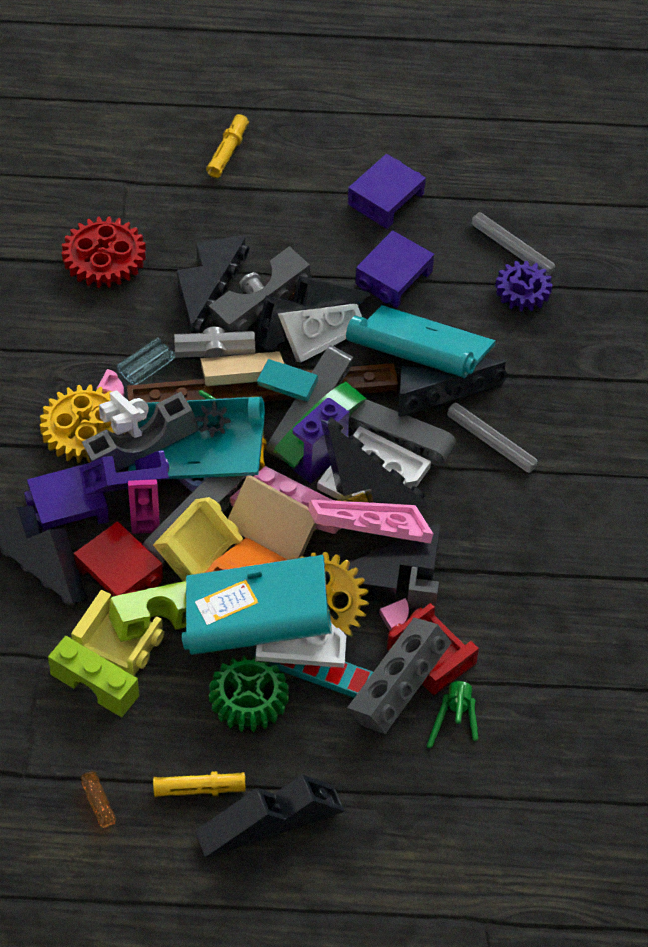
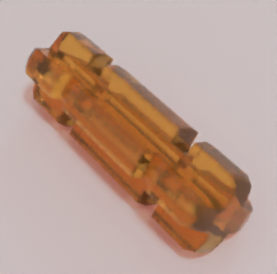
[81,771,116,828]

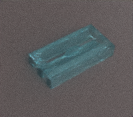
[117,337,175,385]

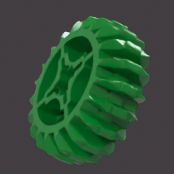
[209,655,289,733]

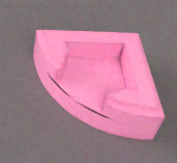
[97,369,124,397]
[380,598,409,631]

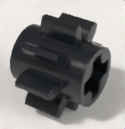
[195,401,231,438]

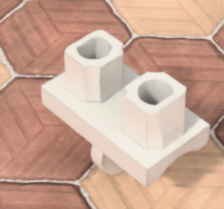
[99,390,149,438]

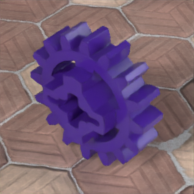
[495,261,553,311]

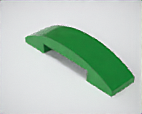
[273,382,366,469]

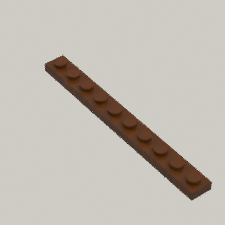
[127,363,398,403]

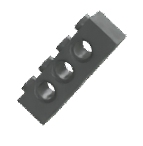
[347,618,452,734]

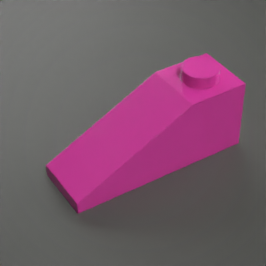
[128,479,160,534]

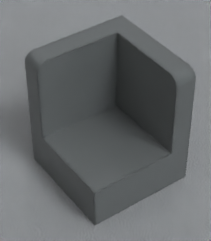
[407,567,439,609]

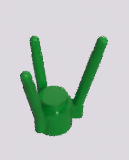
[427,681,478,748]

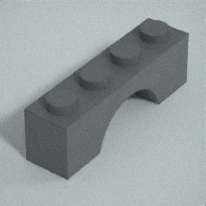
[209,246,311,332]
[82,392,199,472]

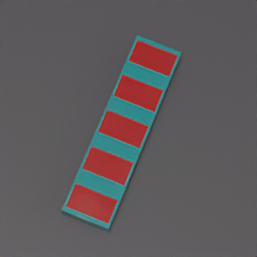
[254,653,373,698]

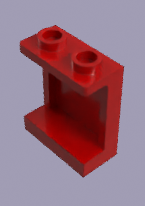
[74,521,163,597]
[387,603,479,696]

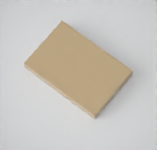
[200,351,284,386]
[228,475,317,560]

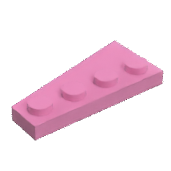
[230,466,341,534]
[308,499,433,544]

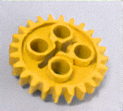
[40,385,125,463]
[300,552,369,636]

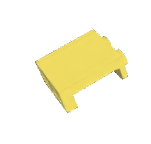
[153,497,243,582]
[71,590,164,676]

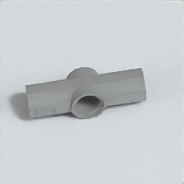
[174,327,255,358]

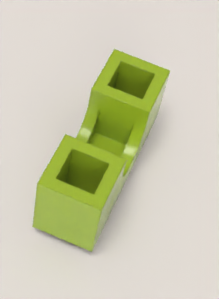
[109,581,186,642]
[48,636,139,717]

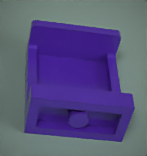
[348,154,426,229]
[355,230,434,308]
[291,397,349,483]
[79,450,169,495]
[24,463,109,532]

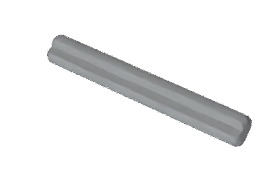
[472,212,555,276]
[447,403,537,473]

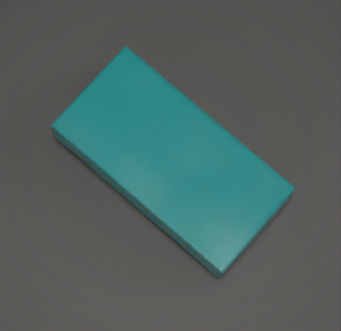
[257,359,319,402]

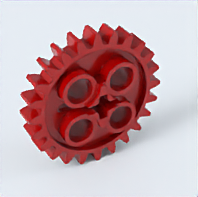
[62,216,146,288]

